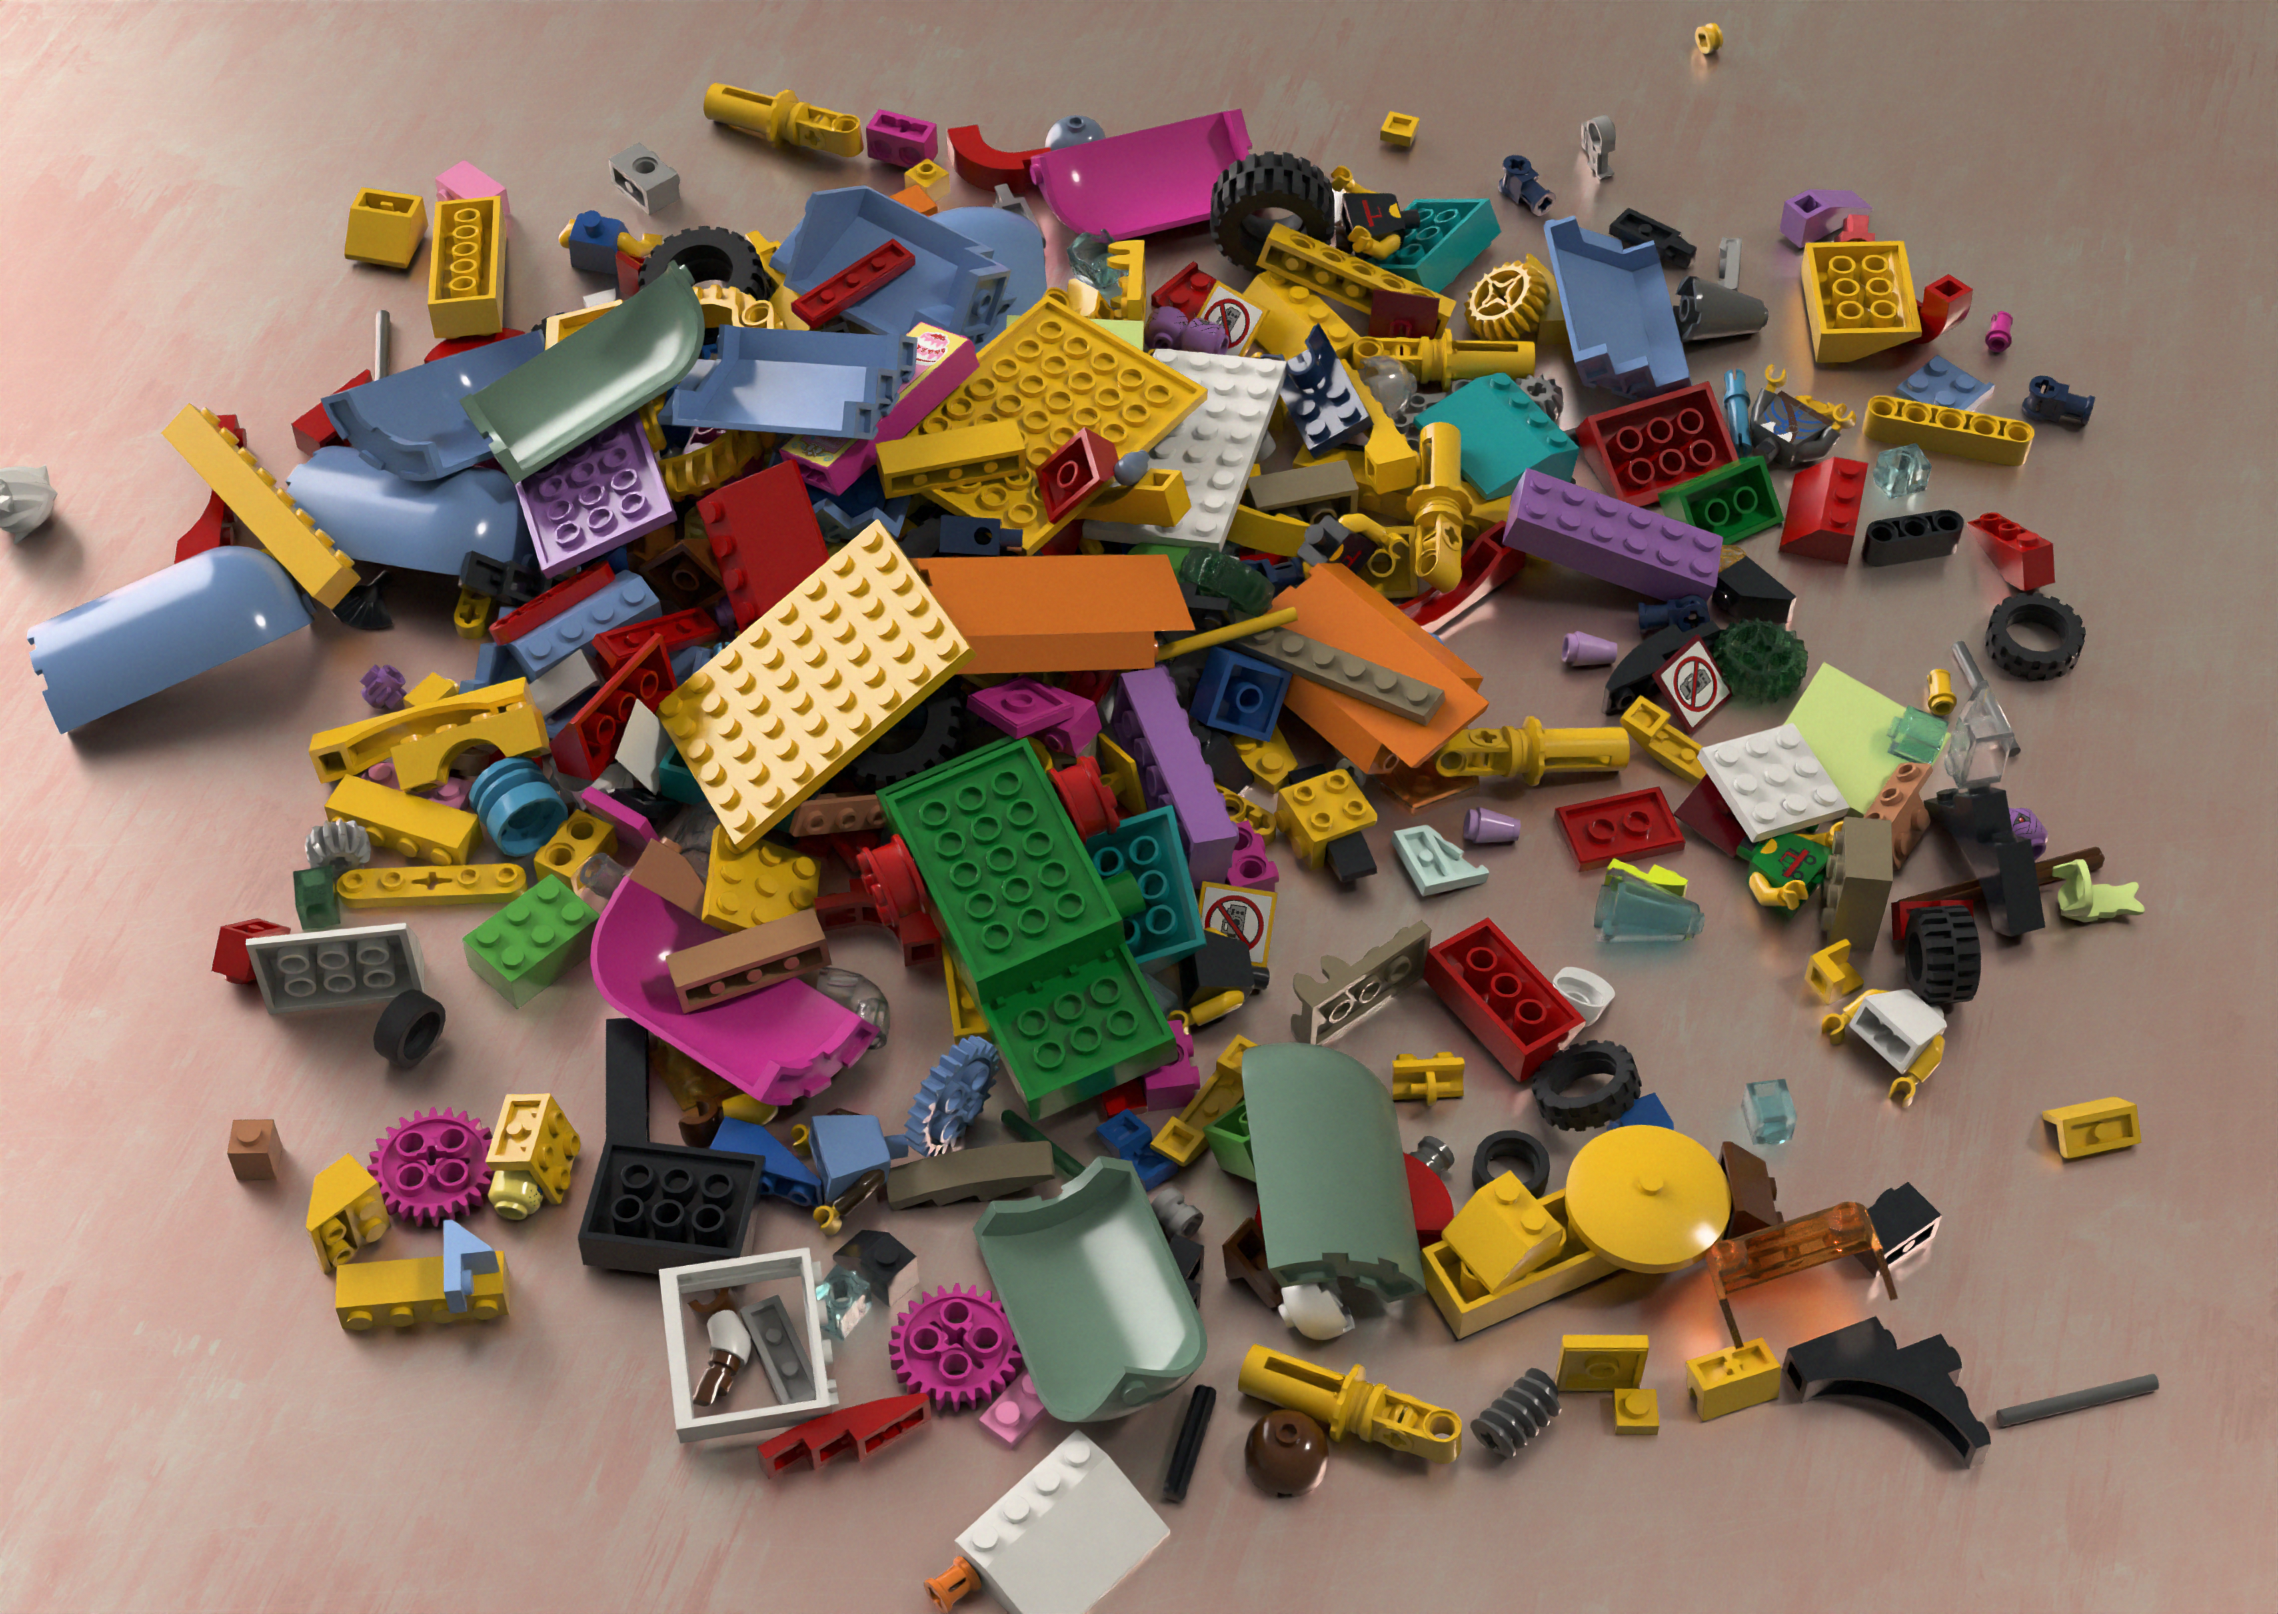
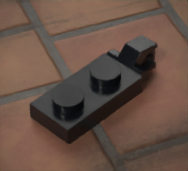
[1609,208,1697,269]

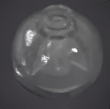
[1358,355,1417,420]

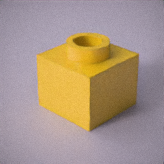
[904,158,950,202]

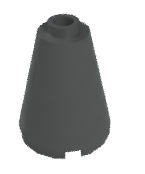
[1673,276,1769,342]

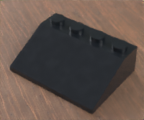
[578,1137,766,1274]

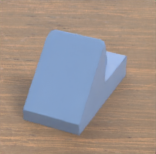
[444,1219,500,1313]

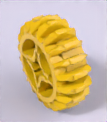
[1464,260,1551,341]

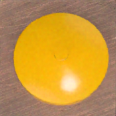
[1565,1125,1731,1273]

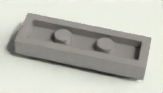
[740,1295,817,1405]

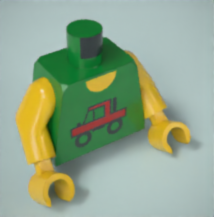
[1736,821,1843,918]

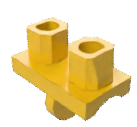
[1392,1052,1465,1106]

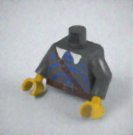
[1750,364,1856,468]

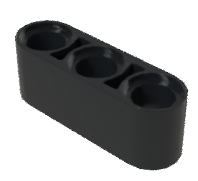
[1861,510,1964,567]

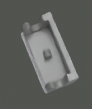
[529,649,607,726]

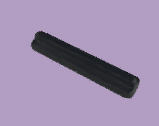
[1163,1384,1217,1501]

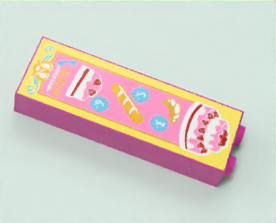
[779,321,980,496]

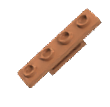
[1863,762,1933,870]
[789,790,885,837]

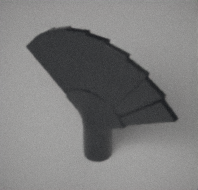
[331,571,394,629]

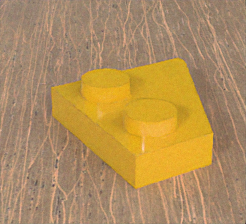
[1228,724,1298,795]

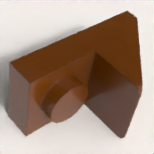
[1222,1217,1283,1308]

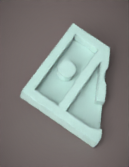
[1391,825,1490,896]

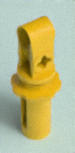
[703,82,864,158]
[1352,328,1535,392]
[1406,422,1473,593]
[1431,716,1630,786]
[1238,1344,1462,1464]

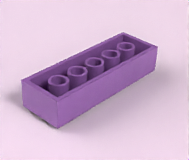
[1502,468,1723,612]
[1110,667,1239,889]

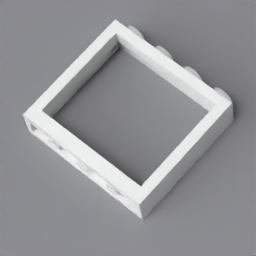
[659,1247,839,1443]

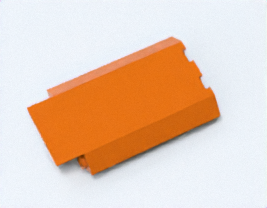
[908,554,1195,674]
[1230,563,1490,774]

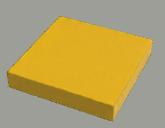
[1555,1335,1649,1391]

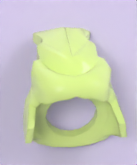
[2052,859,2145,922]

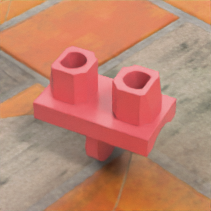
[1834,214,1875,242]

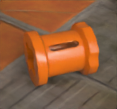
[923,1556,982,1614]

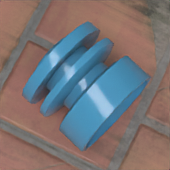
[469,756,568,857]

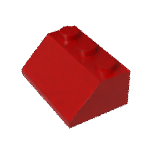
[1779,457,1869,565]

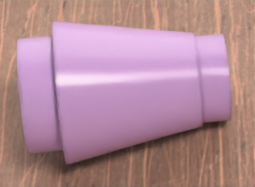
[1562,631,1617,666]
[1463,807,1521,843]

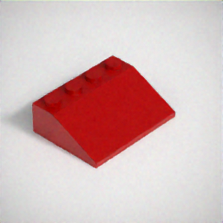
[1575,381,1739,508]
[697,459,830,634]

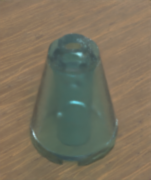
[1594,867,1705,944]

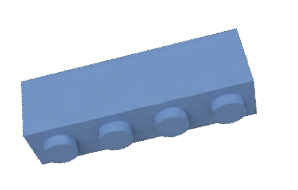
[505,569,662,682]

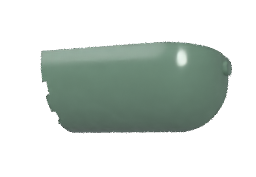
[459,260,705,485]
[1242,1042,1427,1303]
[972,1156,1208,1423]

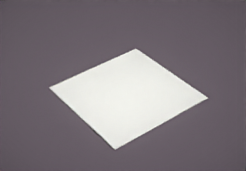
[615,698,673,796]

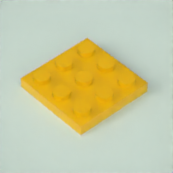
[701,823,821,933]

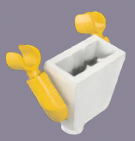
[1821,989,1947,1108]

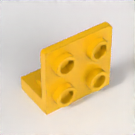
[485,1093,580,1204]

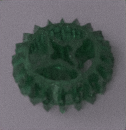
[1178,546,1275,617]
[1711,616,1808,705]

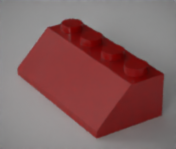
[549,633,678,782]
[1423,917,1586,1083]

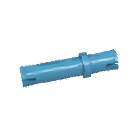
[1723,369,1752,458]

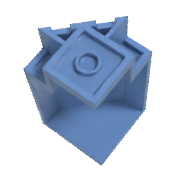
[769,185,1017,344]

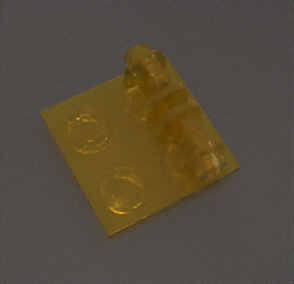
[648,1036,737,1113]

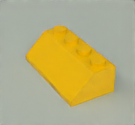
[1242,270,1361,368]

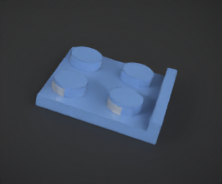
[1896,355,1995,412]

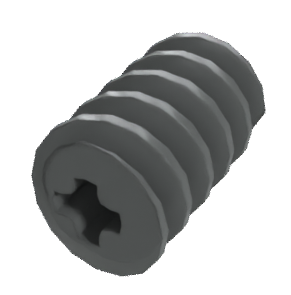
[1470,1368,1561,1459]

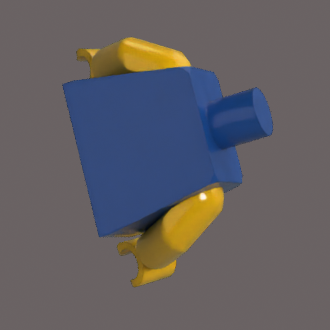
[559,210,663,275]

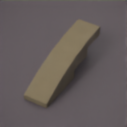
[887,1141,1056,1211]

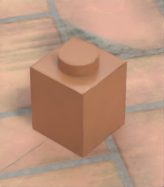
[227,1119,282,1180]

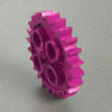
[367,1107,495,1227]
[888,1283,1022,1412]

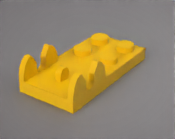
[1107,240,1147,350]

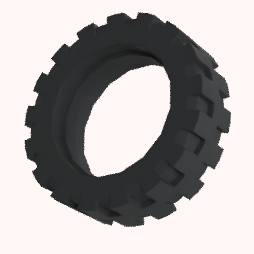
[1985,593,2086,681]
[1531,1040,1642,1132]

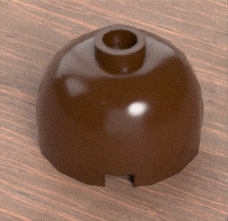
[1244,1409,1329,1497]

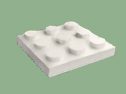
[1697,723,1850,843]

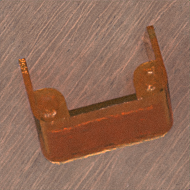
[1706,1201,1898,1349]

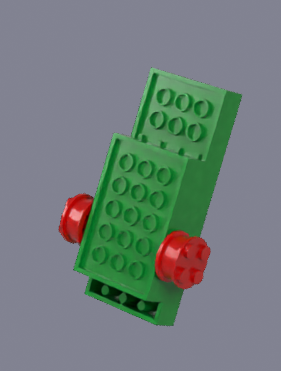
[856,735,1178,1123]

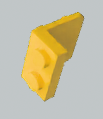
[1274,769,1377,871]

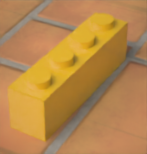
[875,418,1026,499]
[324,774,484,866]
[335,1251,509,1330]

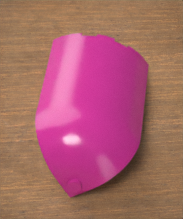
[1030,109,1253,242]
[590,876,880,1106]

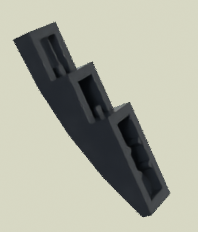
[458,551,569,607]
[1288,763,1377,883]

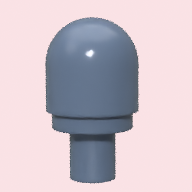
[1114,450,1150,486]

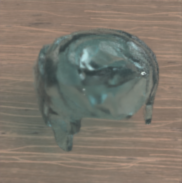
[1066,229,1129,290]

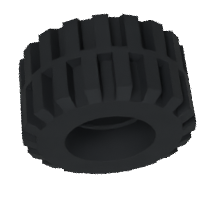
[1904,905,1981,1004]

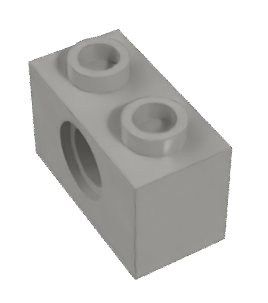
[608,142,680,215]

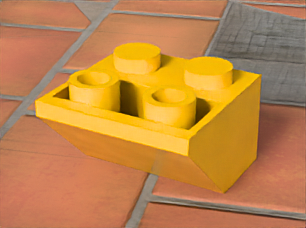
[344,187,429,268]
[305,1153,391,1275]

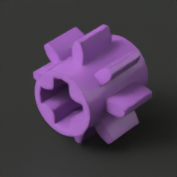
[360,665,407,709]

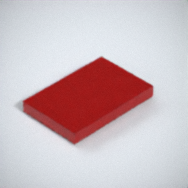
[1554,786,1686,873]

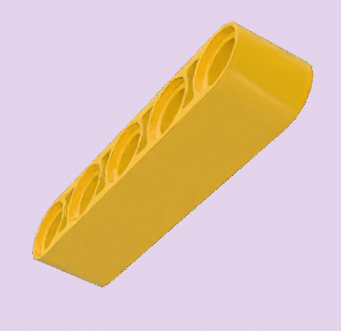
[1862,395,2035,466]

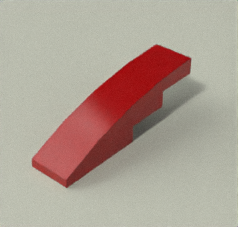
[757,1392,931,1479]

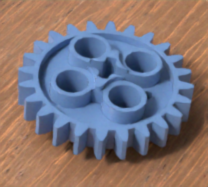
[904,1035,1000,1158]

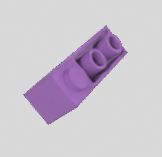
[1779,189,1873,249]

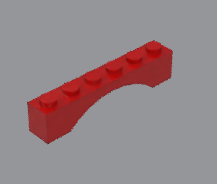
[174,414,247,564]
[1396,520,1526,633]

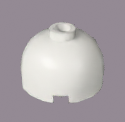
[1278,1281,1355,1340]

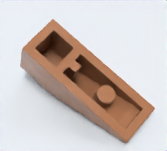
[629,836,732,935]

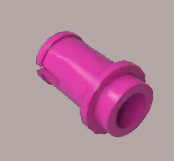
[1985,311,2013,352]

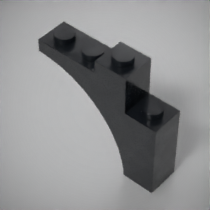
[1924,782,2045,936]
[1782,1316,1991,1469]

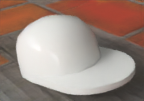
[1551,967,1615,1027]

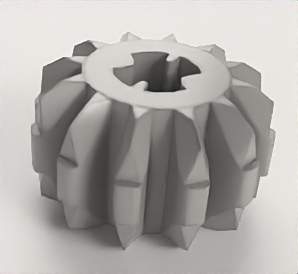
[1515,374,1564,423]
[305,818,371,878]

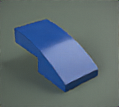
[1095,1108,1179,1192]

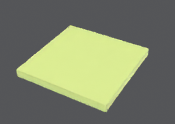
[1784,662,1952,818]

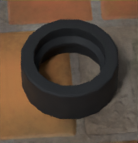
[373,989,446,1068]
[1472,1130,1550,1200]

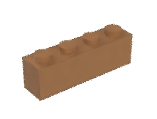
[665,908,832,1014]

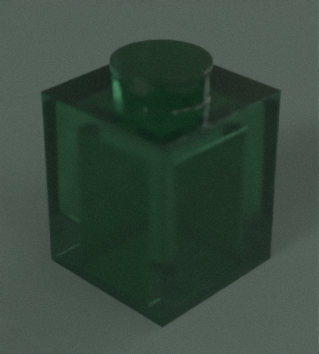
[293,865,341,930]

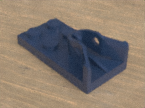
[1260,323,1374,459]

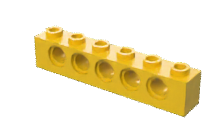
[1256,222,1457,340]

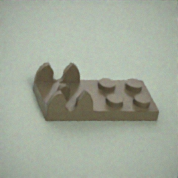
[1290,920,1432,1046]

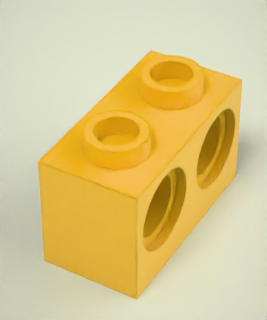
[533,809,618,897]

